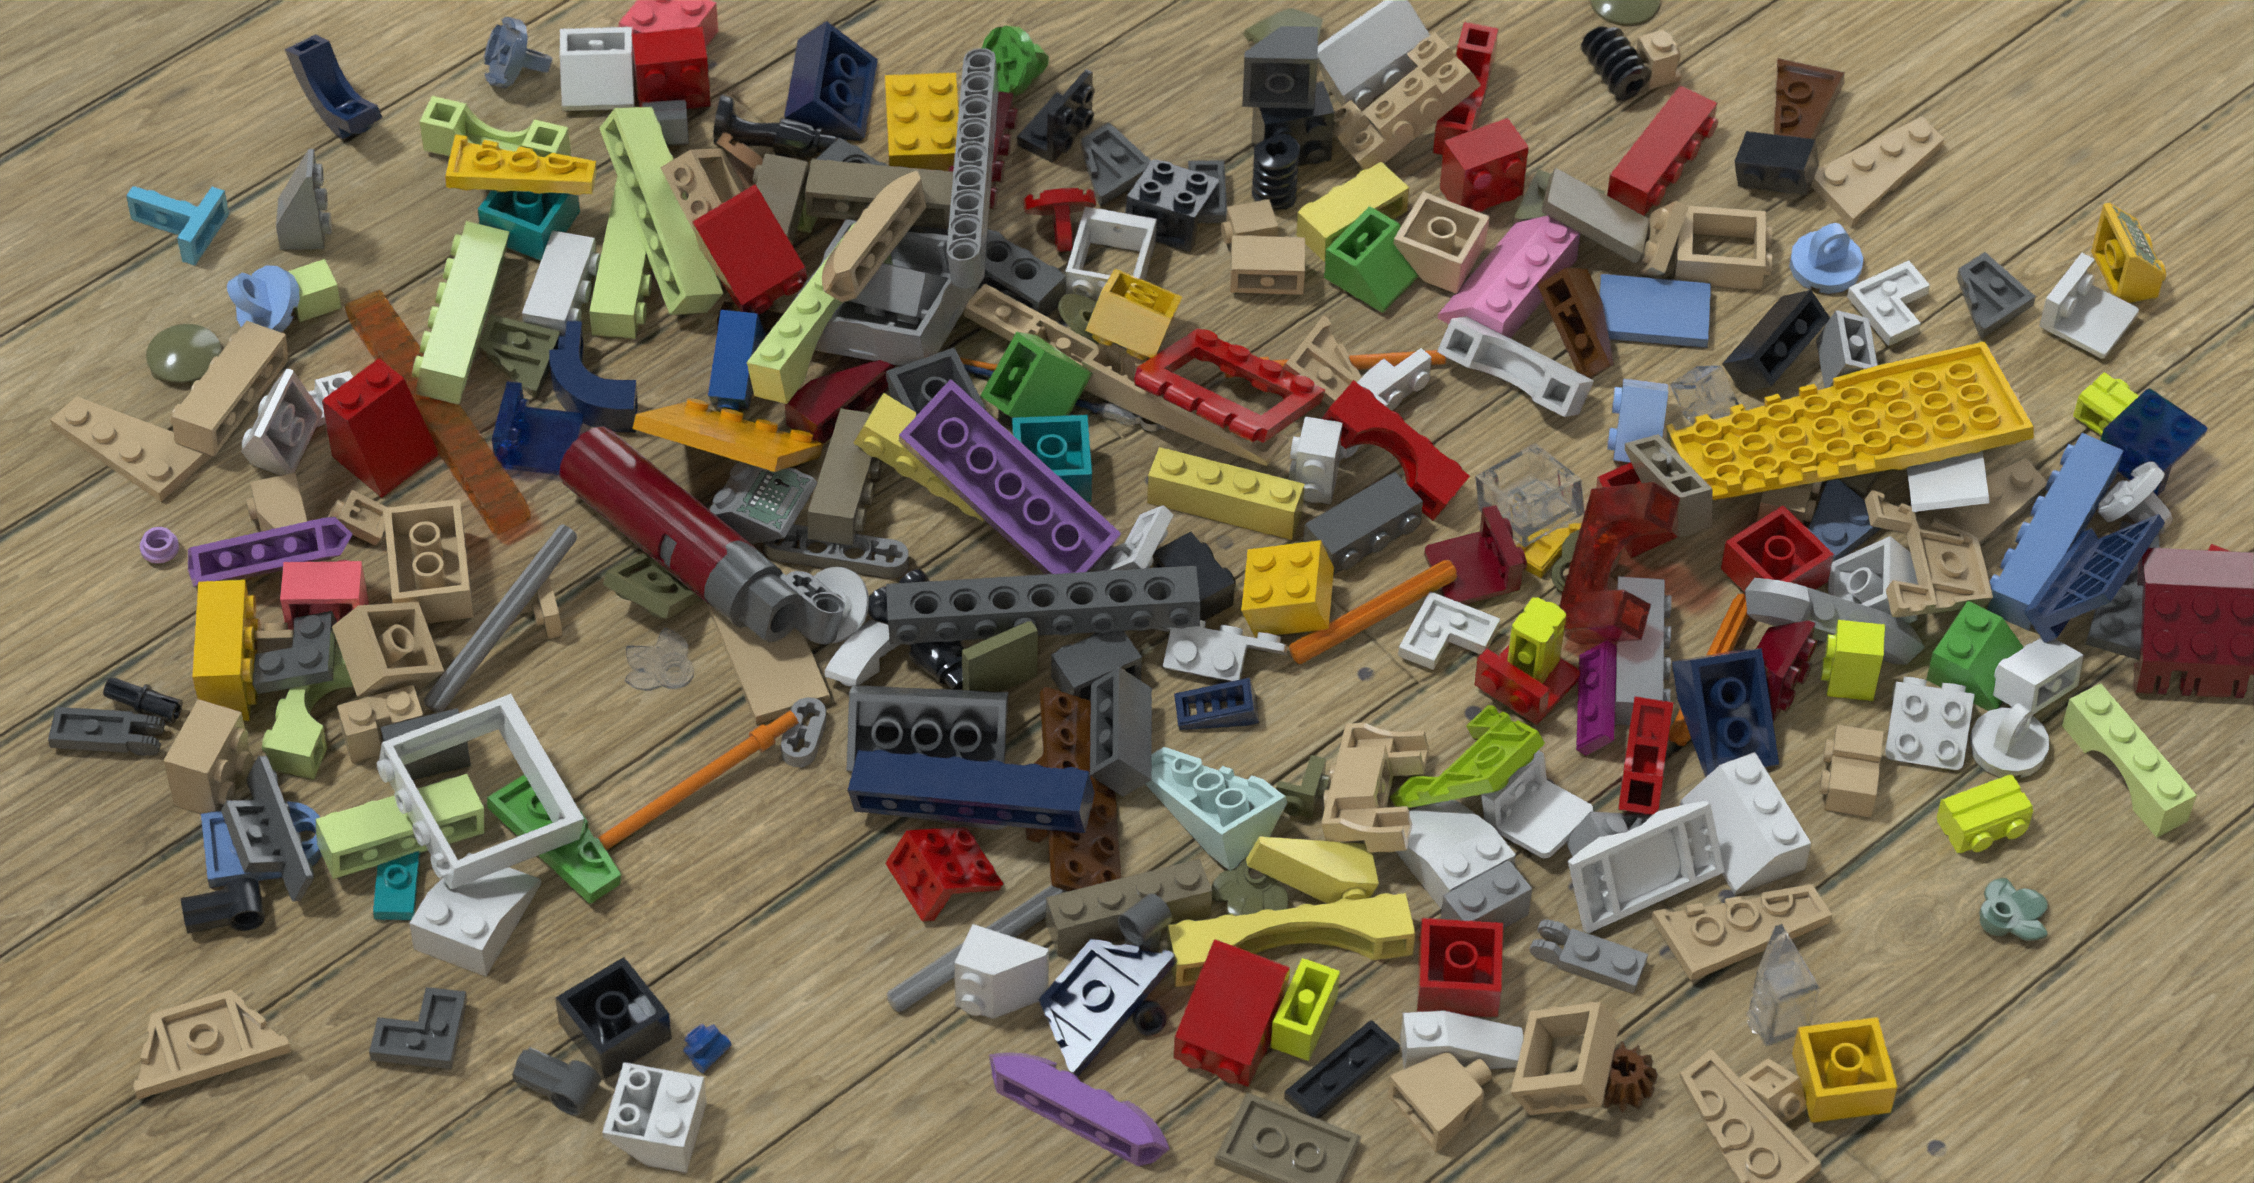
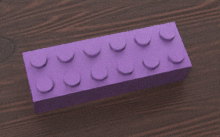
[899,379,1121,575]

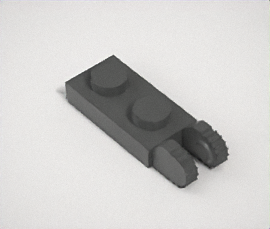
[48,707,165,756]

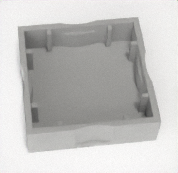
[792,219,986,366]

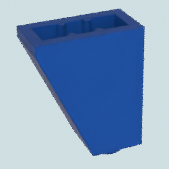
[708,310,766,411]

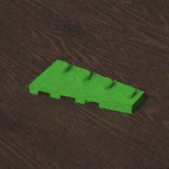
[487,774,621,904]

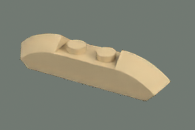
[822,170,927,302]

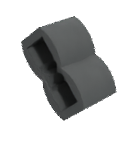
[642,100,689,146]

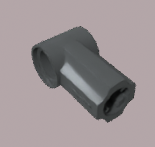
[1118,893,1172,953]
[512,1047,602,1116]

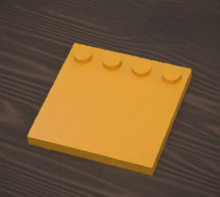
[633,398,823,472]

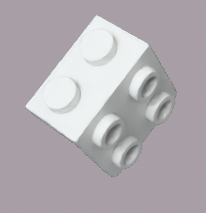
[1885,677,1974,770]
[1481,750,1593,858]

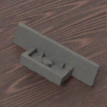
[221,756,314,902]

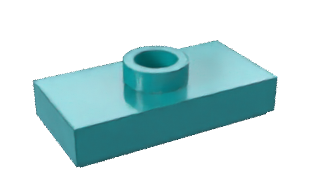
[373,851,421,920]

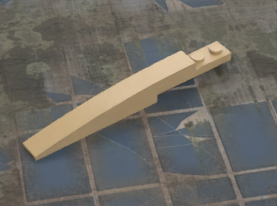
[963,284,1288,466]

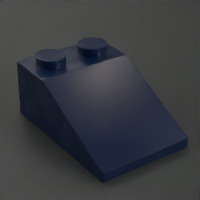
[1672,648,1779,777]

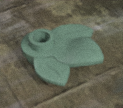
[1979,878,2048,941]

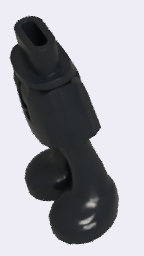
[713,94,837,158]
[868,569,966,690]

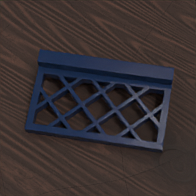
[2024,514,2165,643]

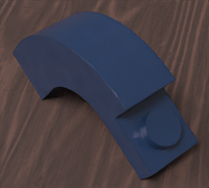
[285,34,383,139]
[549,321,639,433]

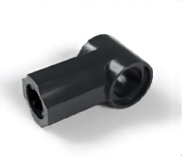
[181,877,265,934]

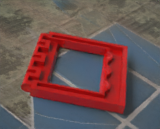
[1133,328,1326,443]

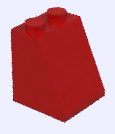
[692,184,808,315]
[322,358,438,498]
[1173,939,1290,1087]

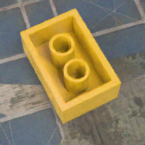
[885,72,959,171]
[1085,269,1183,360]
[192,580,261,721]

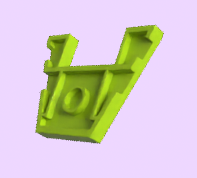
[1390,705,1545,808]

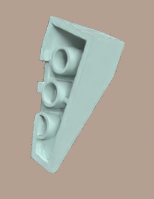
[1146,747,1287,871]

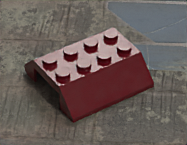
[2133,547,2254,699]

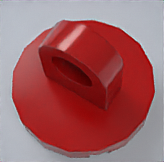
[1023,188,1097,252]

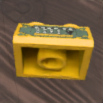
[2091,203,2166,303]

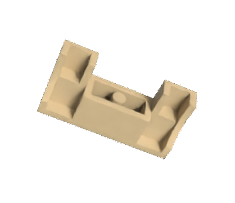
[1333,32,1481,170]
[1321,722,1430,853]

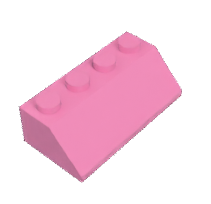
[1438,216,1580,339]

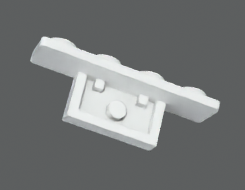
[1156,620,1288,682]

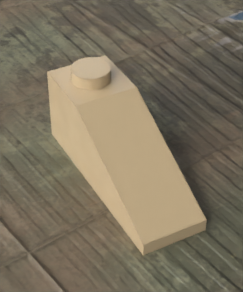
[246,473,307,532]

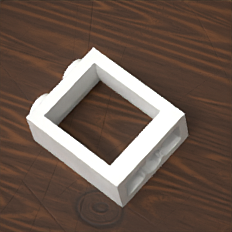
[1066,207,1156,301]

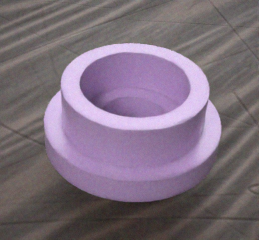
[140,527,179,563]

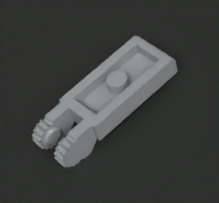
[1529,919,1648,994]

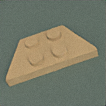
[133,990,291,1100]

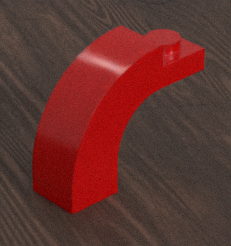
[1618,696,1674,816]

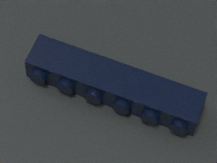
[847,750,1095,833]

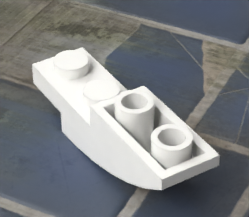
[1339,348,1431,461]

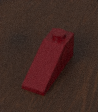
[785,360,895,444]

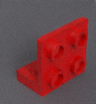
[885,827,1003,922]

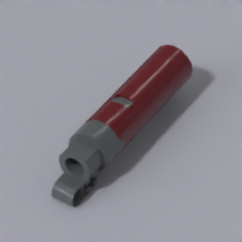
[560,426,845,644]

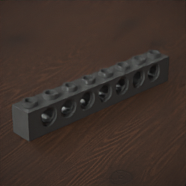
[817,138,1066,317]
[886,566,1200,645]

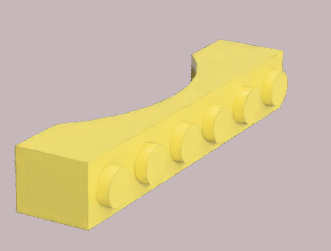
[1167,893,1415,987]

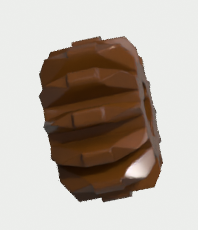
[1603,1041,1658,1113]

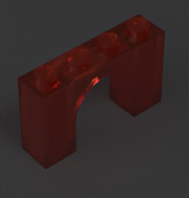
[1559,482,1680,645]

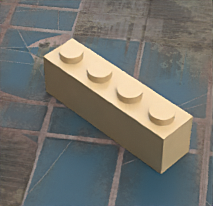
[170,321,288,457]

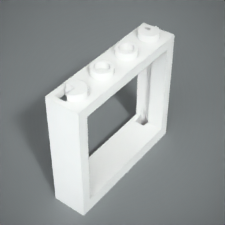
[377,694,584,890]

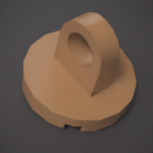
[716,132,763,190]

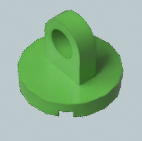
[981,26,1049,97]

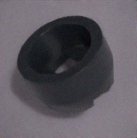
[1132,999,1167,1036]

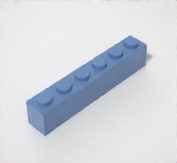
[1987,433,2124,631]

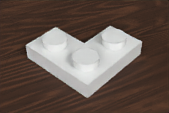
[1847,261,1930,346]
[1091,505,1174,572]
[1398,591,1500,670]

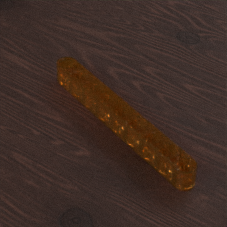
[345,289,531,536]

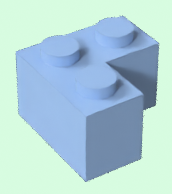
[1607,379,1669,462]

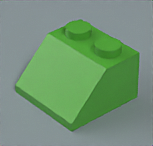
[1926,601,2024,711]

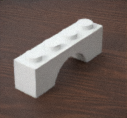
[1437,317,1594,417]

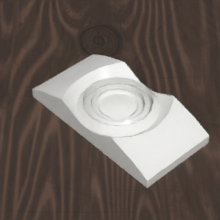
[1568,800,1724,933]

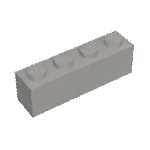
[1614,576,1671,725]

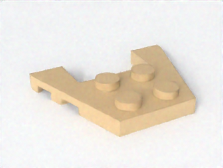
[1865,490,1993,618]

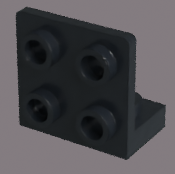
[1017,69,1095,163]
[1125,159,1219,252]

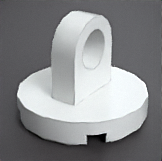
[2098,462,2173,535]
[1970,703,2049,778]

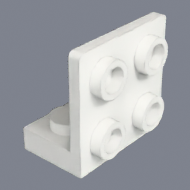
[2039,253,2139,359]

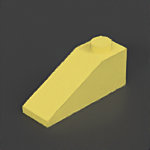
[1246,837,1379,904]

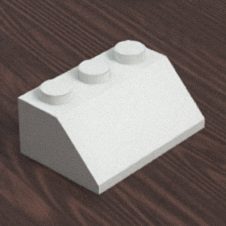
[1318,0,1430,109]
[1680,752,1811,895]

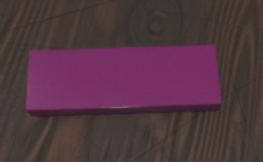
[1576,640,1617,756]

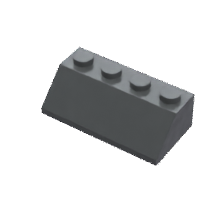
[847,685,1009,771]

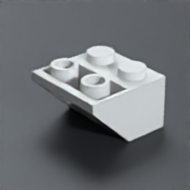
[560,27,634,111]
[602,1063,707,1173]

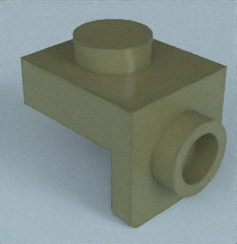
[1276,755,1331,818]

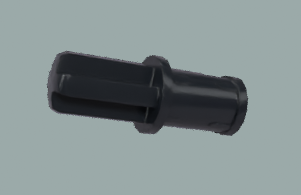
[103,677,183,724]

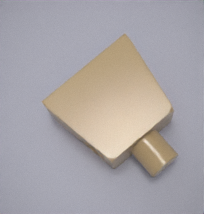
[1388,1052,1492,1152]

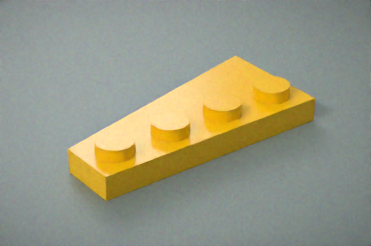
[445,134,597,195]

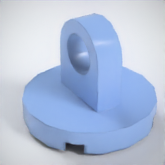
[1789,223,1863,294]
[227,266,300,333]

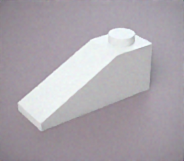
[1400,1011,1523,1069]

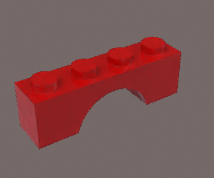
[1433,22,1499,155]
[1321,380,1470,521]

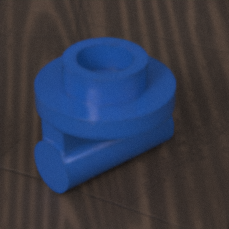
[683,1024,732,1073]

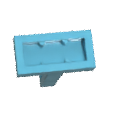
[126,186,229,266]

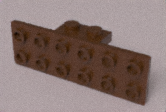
[1026,687,1122,892]

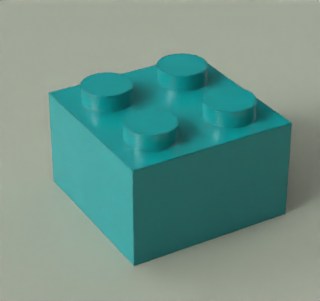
[477,190,580,260]
[1012,415,1092,502]

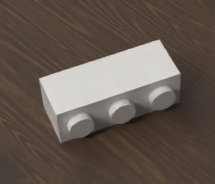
[522,231,601,336]

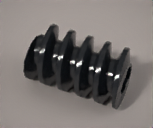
[1581,26,1652,101]
[1252,134,1299,210]

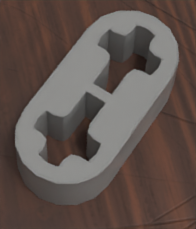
[781,697,826,767]

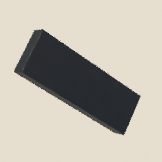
[1284,1019,1400,1119]

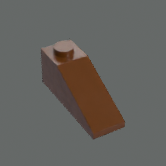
[1537,267,1614,379]

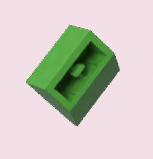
[1324,206,1419,313]
[980,332,1093,418]

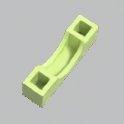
[419,96,571,157]
[262,640,353,779]
[2062,683,2197,838]

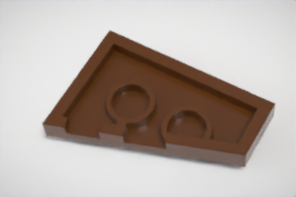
[1774,58,1845,139]

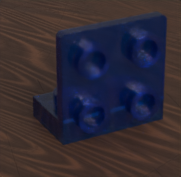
[491,381,584,475]
[2100,388,2208,497]

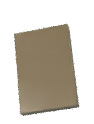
[1541,168,1649,263]
[1215,1092,1361,1183]

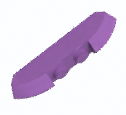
[188,517,353,587]
[989,1052,1169,1166]

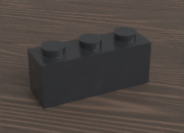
[1722,290,1830,392]

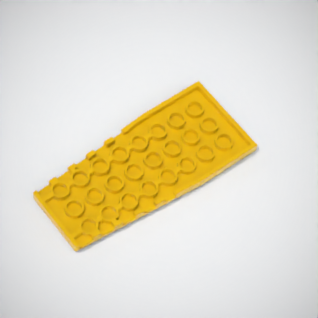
[1666,341,2034,500]

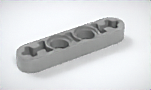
[763,524,909,578]

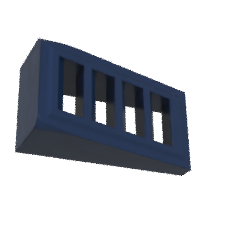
[1174,678,1260,730]

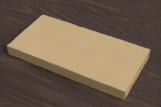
[707,604,830,725]

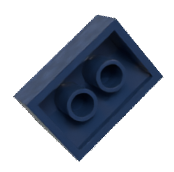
[784,21,878,141]

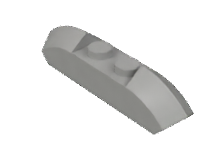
[1745,578,1925,664]

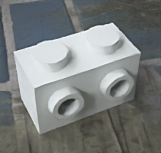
[1288,417,1342,504]
[1993,638,2084,715]

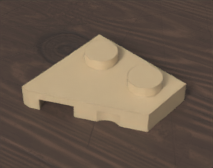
[1639,201,1689,278]
[1282,315,1362,406]

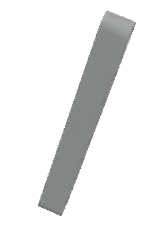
[947,48,999,288]

